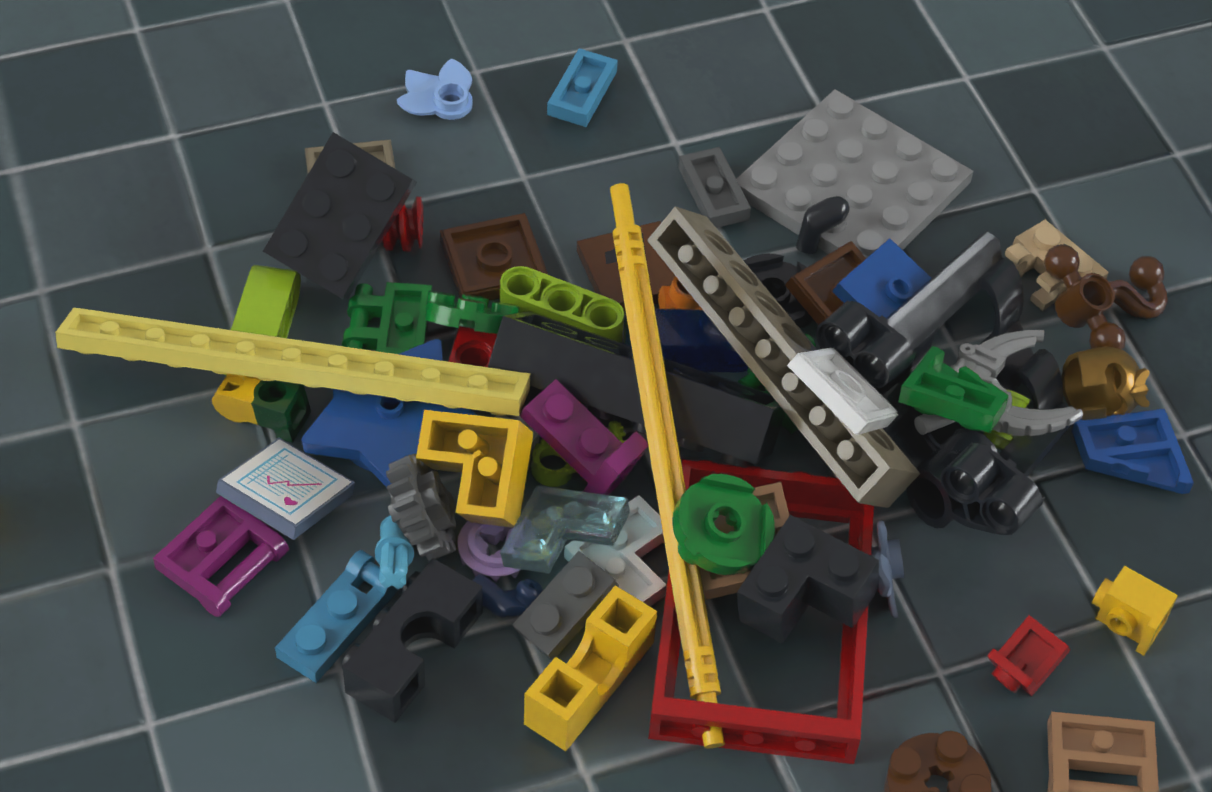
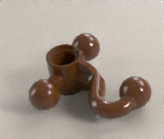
[1044,244,1167,350]

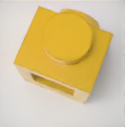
[1092,565,1178,656]

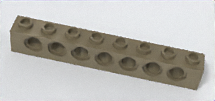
[647,206,920,508]

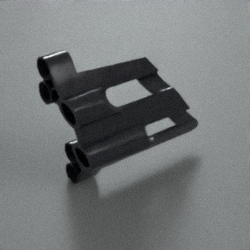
[816,231,1071,535]

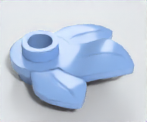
[397,59,473,120]

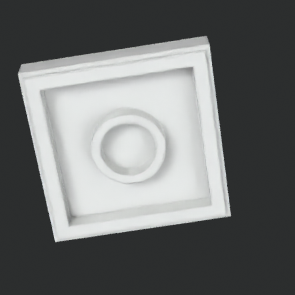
[787,348,898,435]

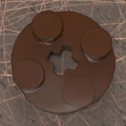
[884,730,992,792]

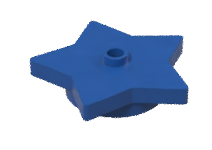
[301,339,478,488]

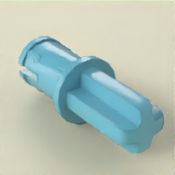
[374,516,414,589]

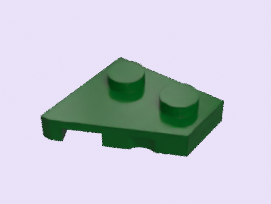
[898,346,1009,433]

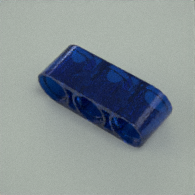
[624,309,749,373]

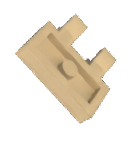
[1005,219,1109,311]

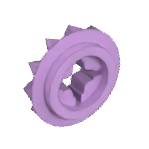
[458,517,536,583]

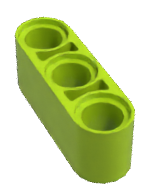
[224,265,301,375]
[500,266,624,343]

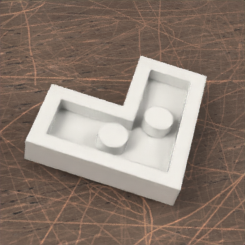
[564,495,667,606]

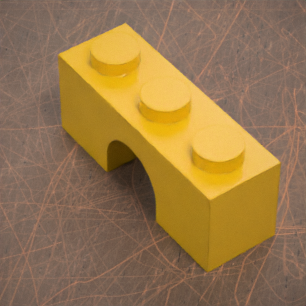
[524,585,657,751]

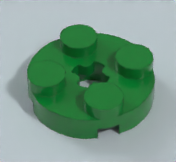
[425,291,520,334]
[672,474,775,575]

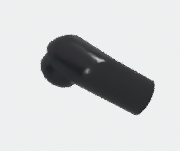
[796,196,850,254]

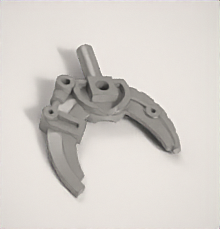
[914,330,1083,436]

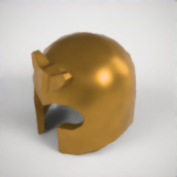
[1062,346,1150,420]

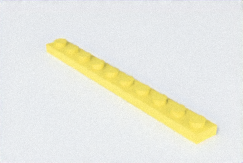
[55,308,530,416]

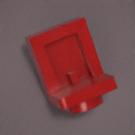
[987,615,1071,696]

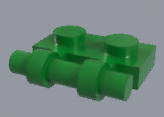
[342,282,432,354]

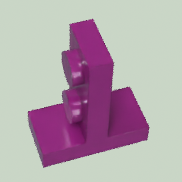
[519,379,648,511]

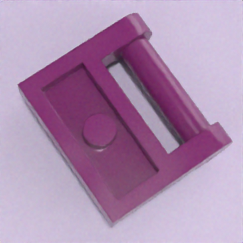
[153,496,289,617]

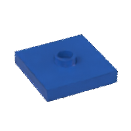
[832,238,931,318]

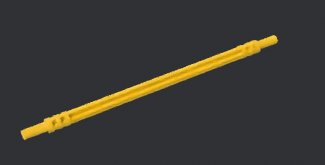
[610,183,725,749]

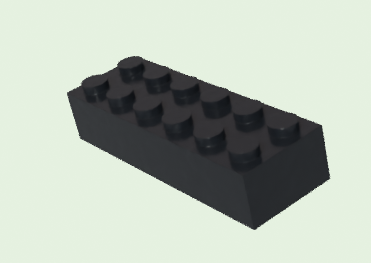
[488,311,785,468]

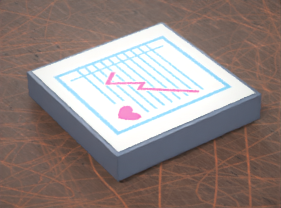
[216,438,355,540]

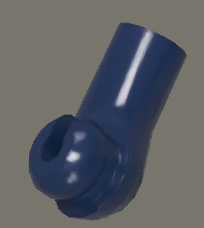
[472,574,543,618]

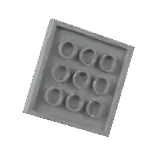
[736,89,973,258]

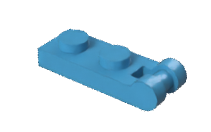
[275,550,398,683]

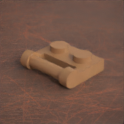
[1047,711,1159,792]

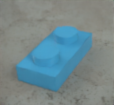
[547,48,618,127]

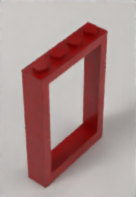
[648,460,874,764]

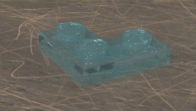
[500,485,630,574]

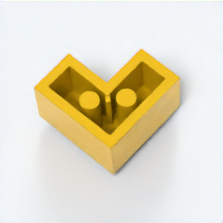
[416,410,534,528]

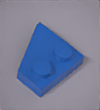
[1072,409,1194,494]

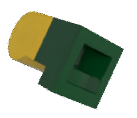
[212,374,311,443]

